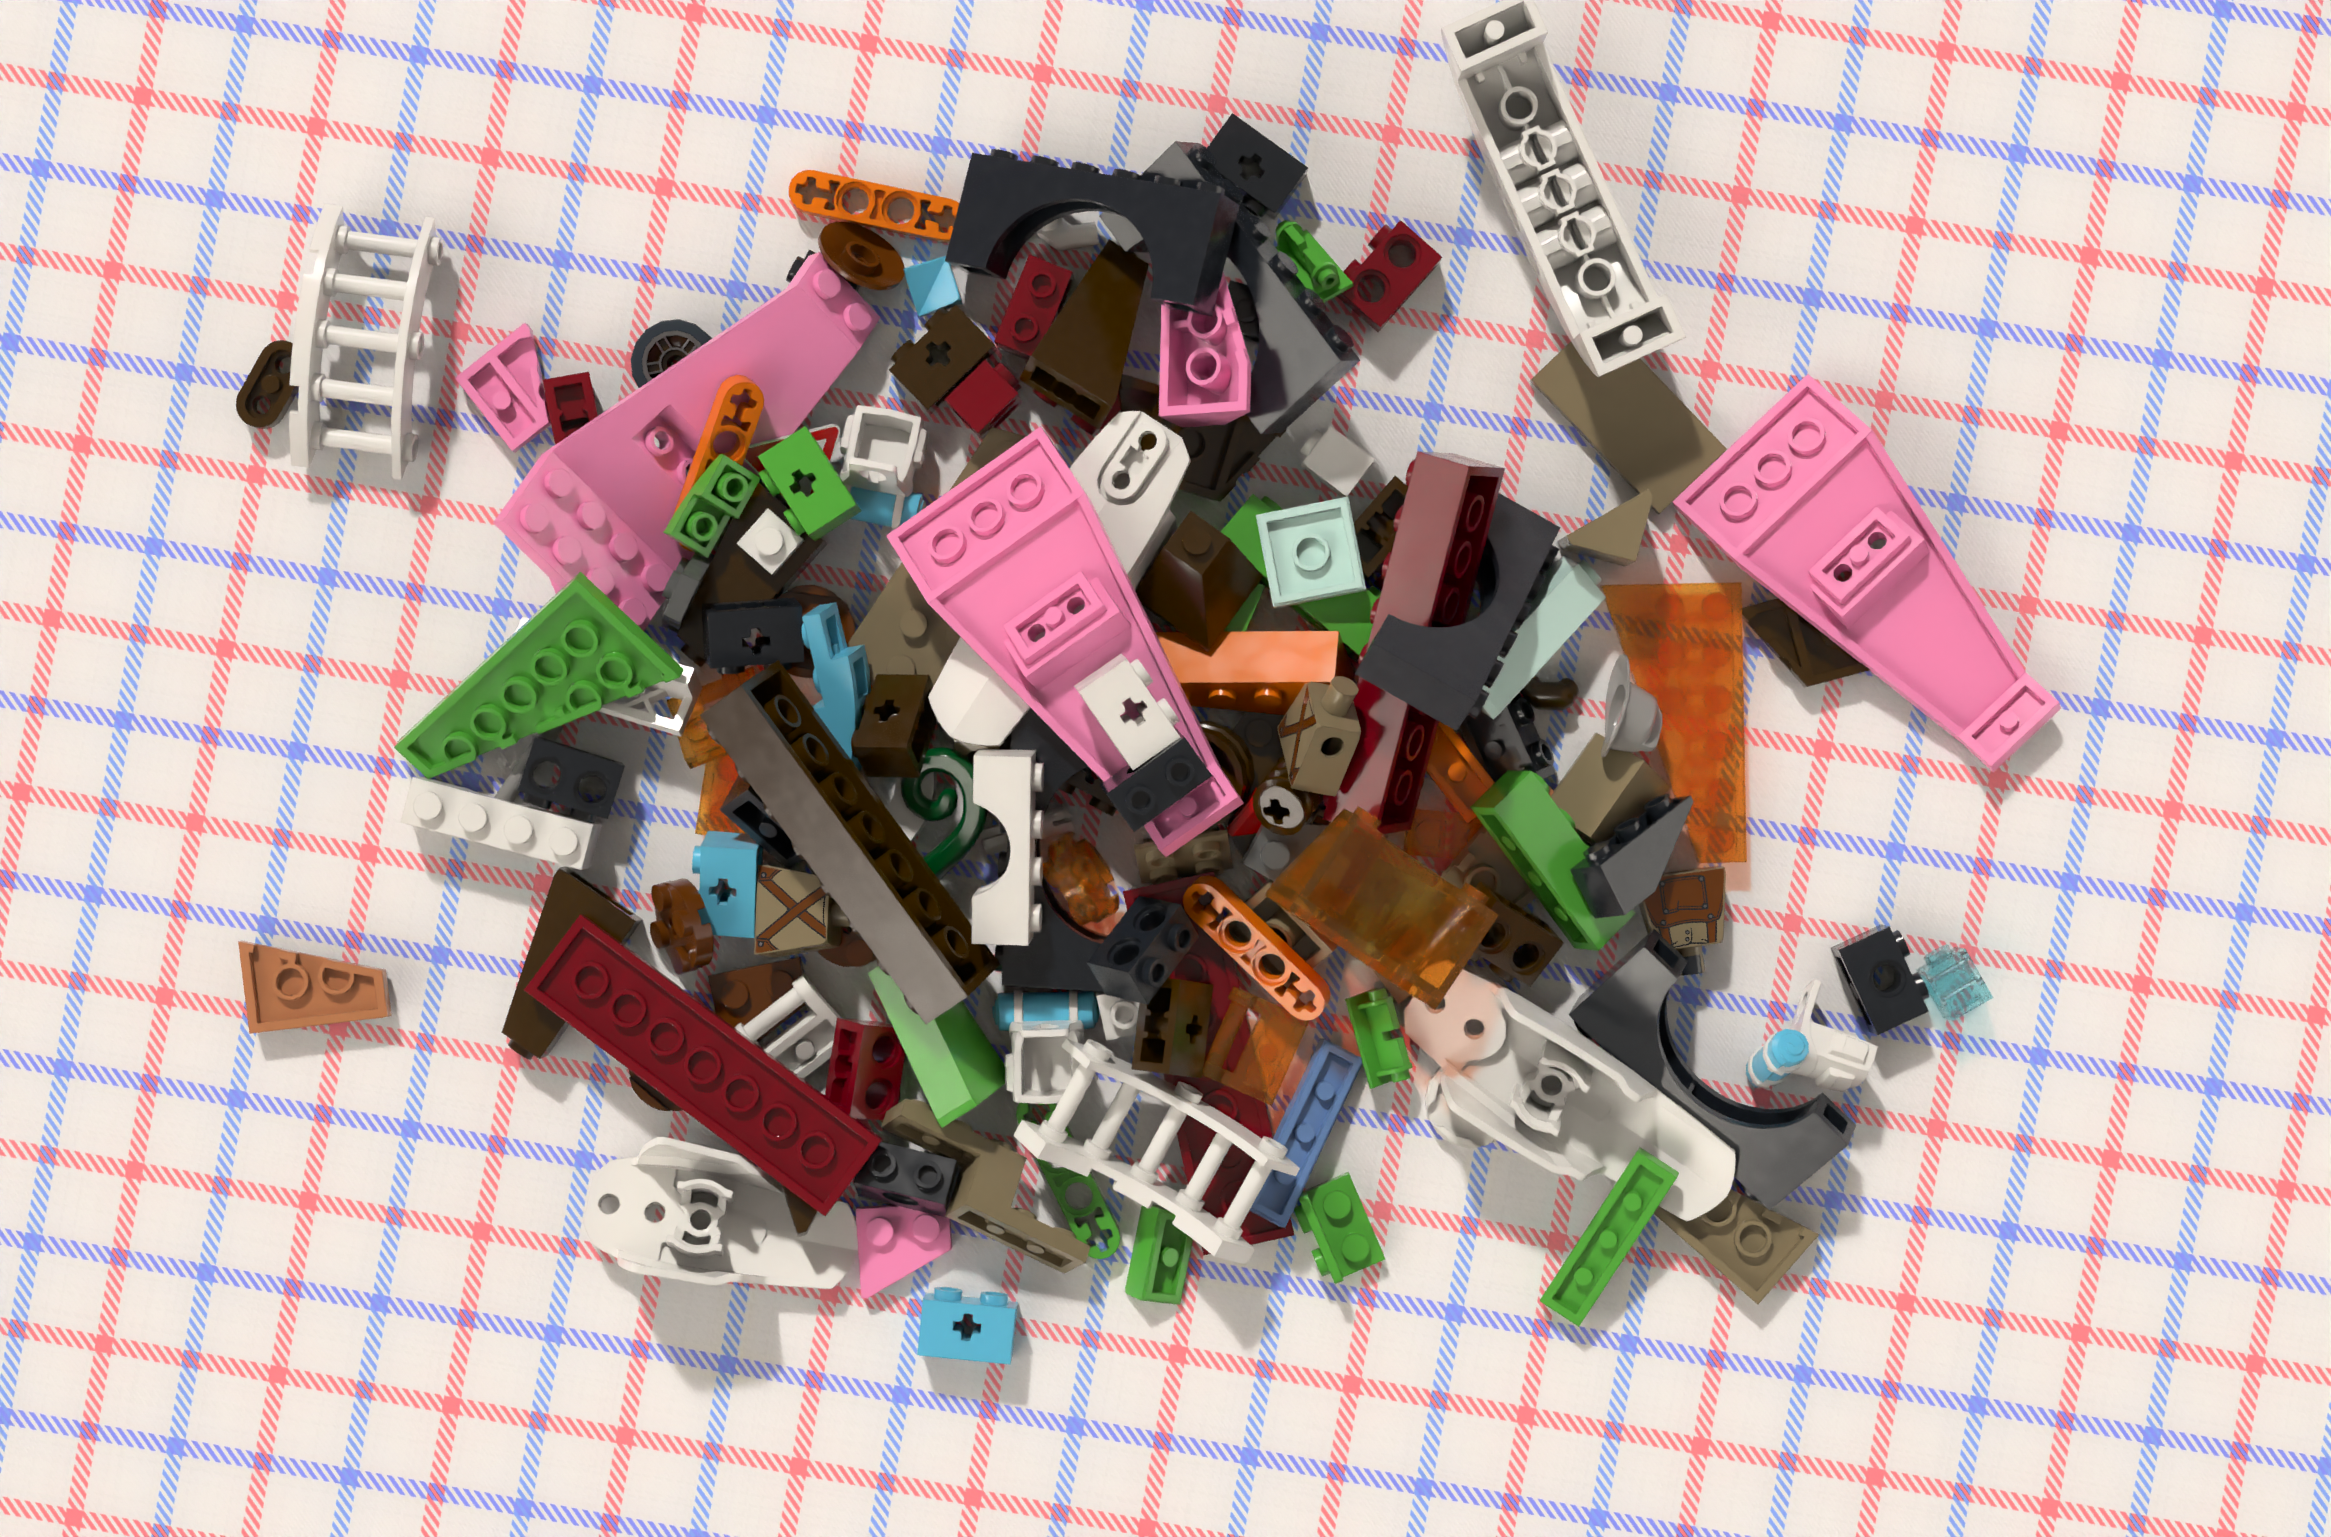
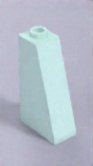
[1481,555,1606,719]

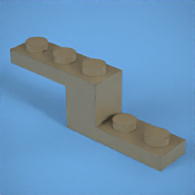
[881,1099,1090,1274]

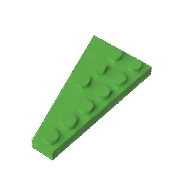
[394,572,684,779]

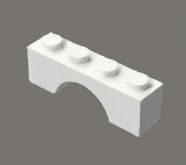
[971,749,1044,946]
[400,777,602,870]

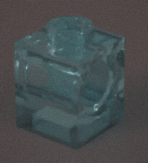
[1916,944,1993,1021]

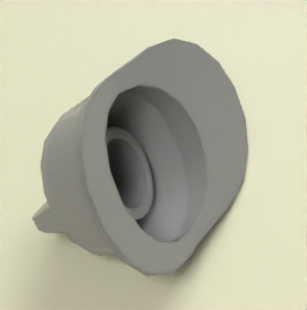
[1601,655,1662,757]

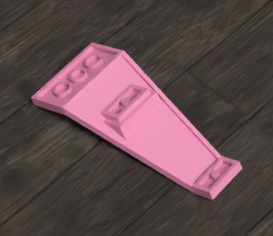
[493,252,881,631]
[1672,374,2061,772]
[886,426,1244,857]

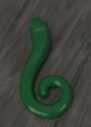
[901,747,988,881]

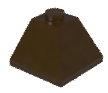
[1135,511,1263,652]

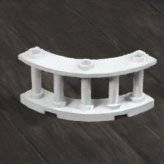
[289,204,443,480]
[1013,1039,1300,1265]

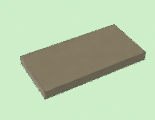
[1530,342,1727,514]

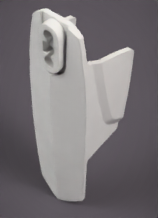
[928,411,1191,746]
[1404,963,1736,1222]

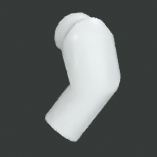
[1036,217,1099,251]

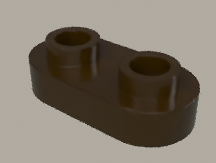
[236,340,299,429]

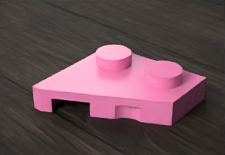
[455,323,551,453]
[856,1205,952,1298]

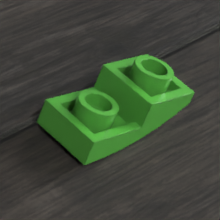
[663,454,761,558]

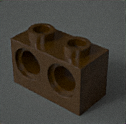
[1447,881,1564,987]

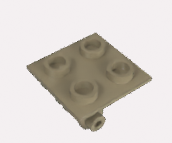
[1134,827,1233,885]

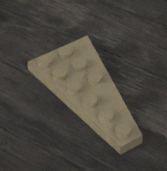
[847,427,1026,686]

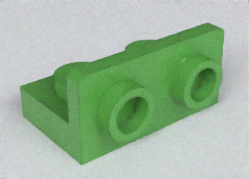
[1294,1172,1385,1284]

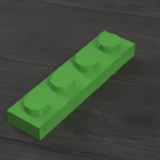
[1540,1147,1679,1327]

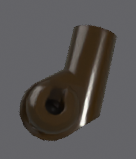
[1520,675,1579,711]

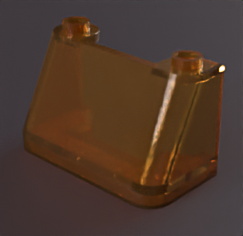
[1265,806,1499,1010]

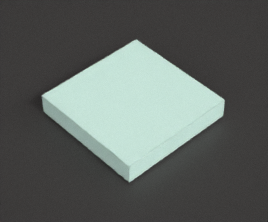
[1256,497,1367,609]

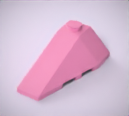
[1159,272,1251,428]

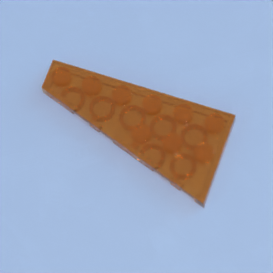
[1600,582,1747,863]

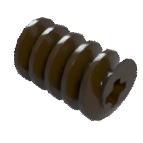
[1253,756,1324,836]

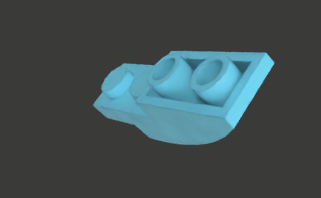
[802,602,871,771]

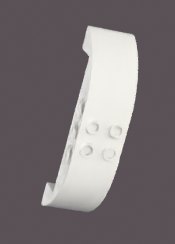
[1441,0,1686,377]

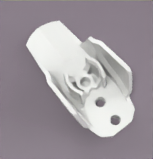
[583,1137,858,1289]

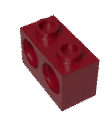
[1337,220,1442,332]
[994,254,1074,360]
[945,360,1023,441]
[542,372,598,445]
[825,1018,906,1120]

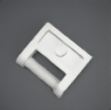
[734,974,841,1079]

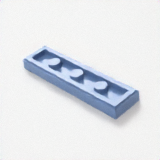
[1249,1039,1362,1228]

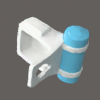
[840,405,928,530]
[1746,979,1878,1092]
[992,990,1100,1104]

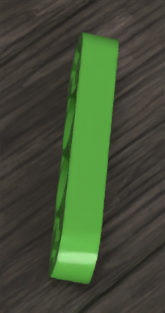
[1016,1103,1121,1259]

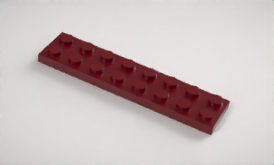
[1123,871,1294,1255]
[524,914,883,1216]

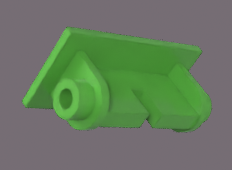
[1275,220,1354,303]
[1345,988,1413,1089]

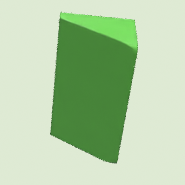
[1125,1204,1193,1305]

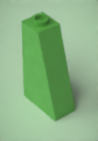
[868,966,1005,1128]

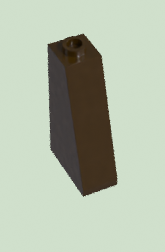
[1019,239,1149,429]
[677,482,828,668]
[501,866,643,1060]

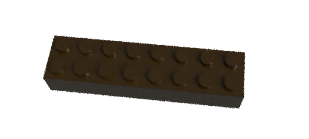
[700,660,1000,1024]

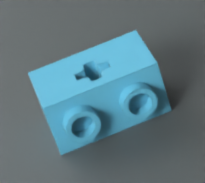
[692,831,763,938]
[917,1287,1018,1365]

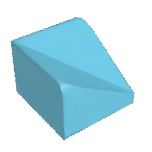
[903,256,963,317]

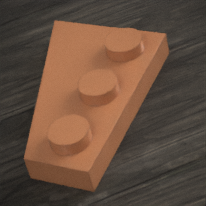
[238,941,392,1034]

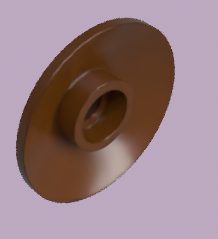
[818,222,905,290]

